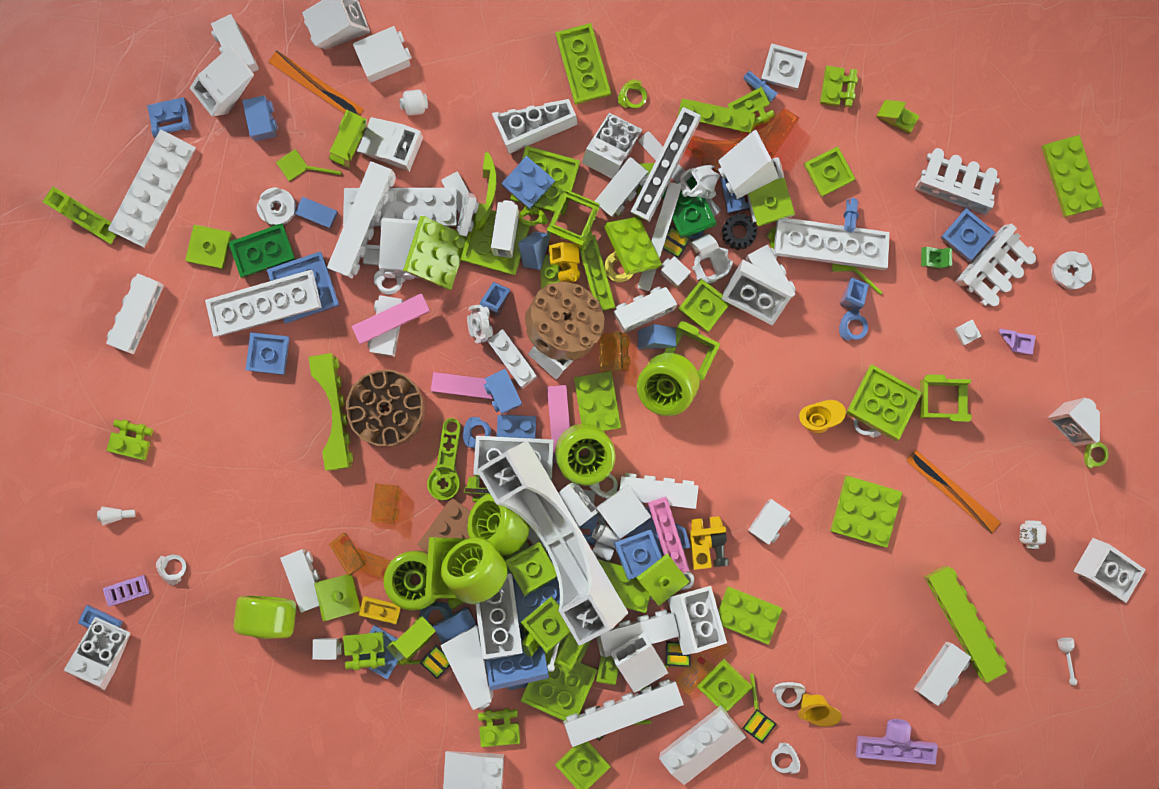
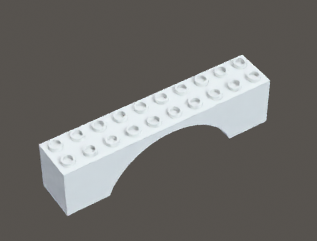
[476,440,628,646]

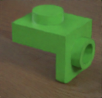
[921,247,952,269]

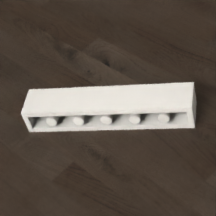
[631,107,701,222]
[327,161,396,278]
[563,679,684,747]

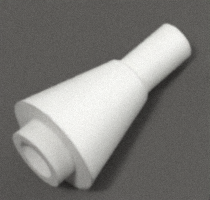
[97,506,136,525]

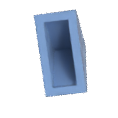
[518,231,550,270]
[840,277,869,311]
[479,282,511,316]
[638,324,676,350]

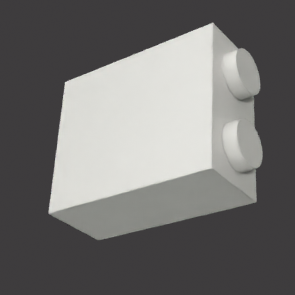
[353,26,412,83]
[491,200,519,258]
[610,632,668,693]

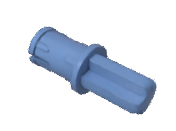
[743,71,778,103]
[843,198,859,233]

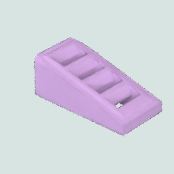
[103,575,150,607]

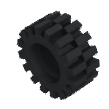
[722,213,757,250]

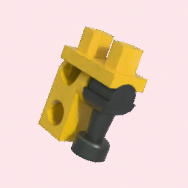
[689,516,729,570]

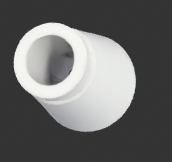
[592,524,622,549]

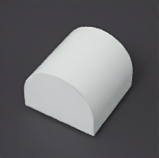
[592,542,615,562]

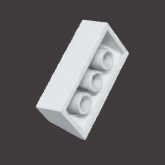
[473,436,554,481]
[476,573,523,660]
[659,705,746,785]

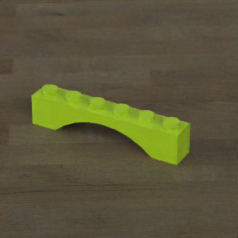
[309,353,354,471]

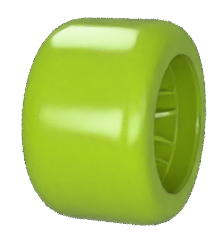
[637,353,700,416]
[555,424,615,485]
[467,494,530,556]
[441,537,507,604]
[384,550,438,611]
[233,595,296,639]

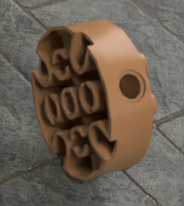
[525,282,604,360]
[346,370,425,447]

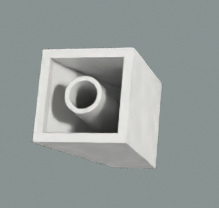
[302,0,370,50]
[718,130,779,199]
[379,218,419,280]

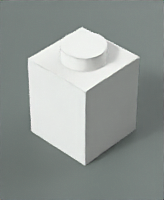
[660,256,691,288]
[312,638,343,660]

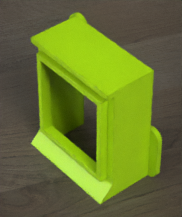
[329,110,367,169]
[546,189,600,250]
[664,321,720,380]
[920,374,972,422]
[387,616,436,666]

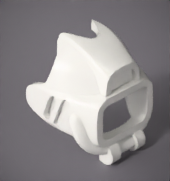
[678,165,720,198]
[691,247,733,284]

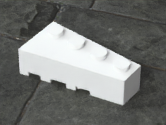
[492,99,578,154]

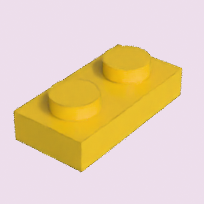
[359,596,401,624]

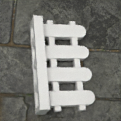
[915,148,1000,215]
[955,223,1036,306]

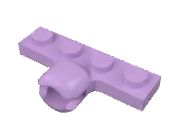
[855,719,938,765]

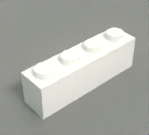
[106,273,164,354]
[619,473,698,509]
[596,610,679,657]

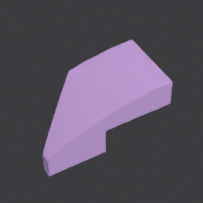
[999,329,1036,356]

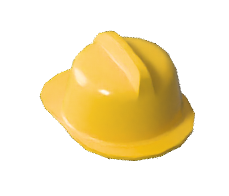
[799,400,846,434]
[798,693,842,727]

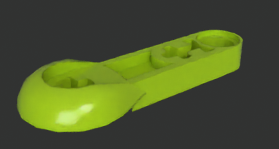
[427,418,461,500]

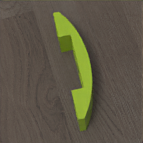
[475,152,496,229]
[42,186,117,244]

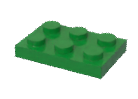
[662,176,716,239]
[228,223,296,279]

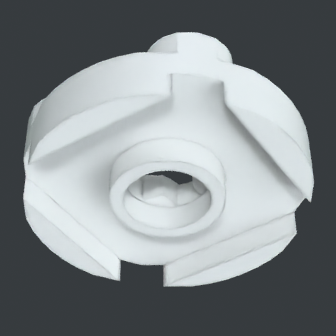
[257,187,296,226]
[1051,251,1092,290]
[467,305,493,344]

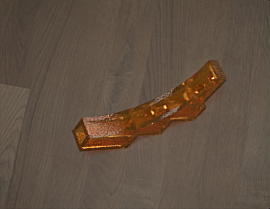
[687,108,799,173]

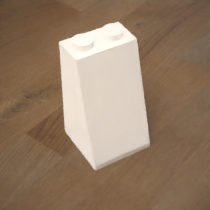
[527,482,599,553]
[440,624,494,711]

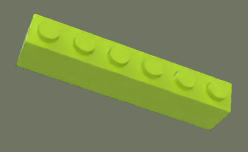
[924,566,1007,683]

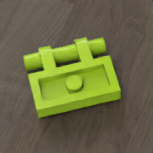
[820,65,858,108]
[727,87,776,134]
[106,419,153,460]
[343,631,386,671]
[478,708,520,747]

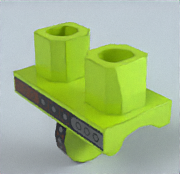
[464,477,490,502]

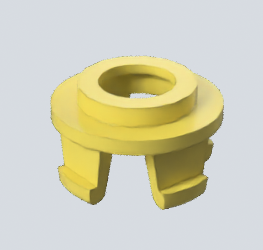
[604,251,634,282]

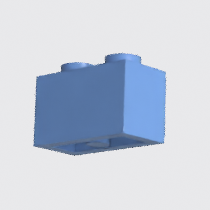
[242,95,278,142]
[483,369,523,415]

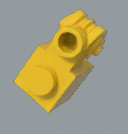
[549,242,580,283]

